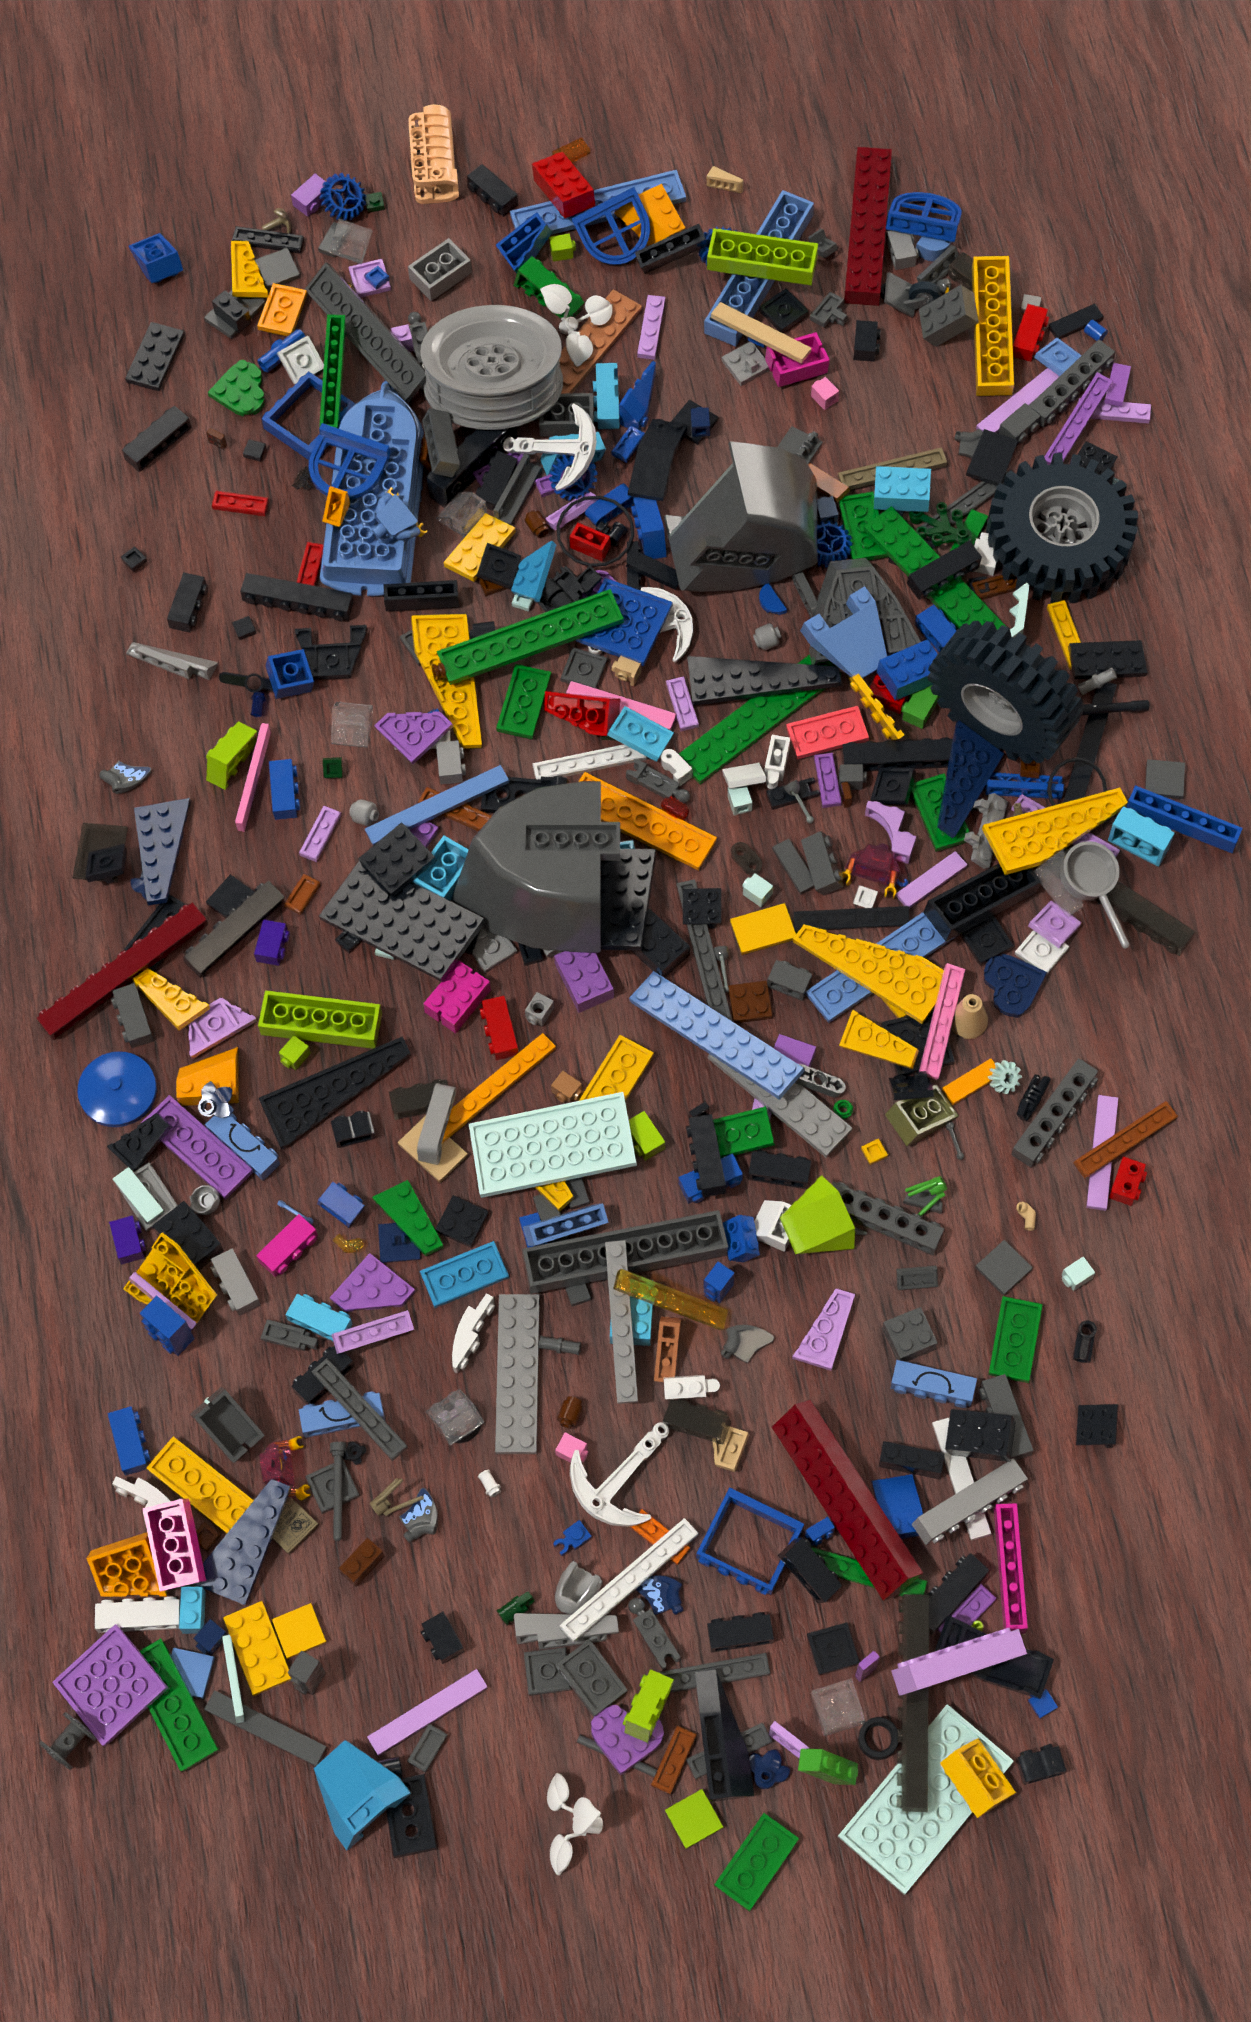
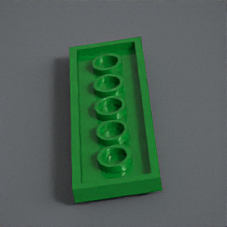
[140,1638,220,1773]

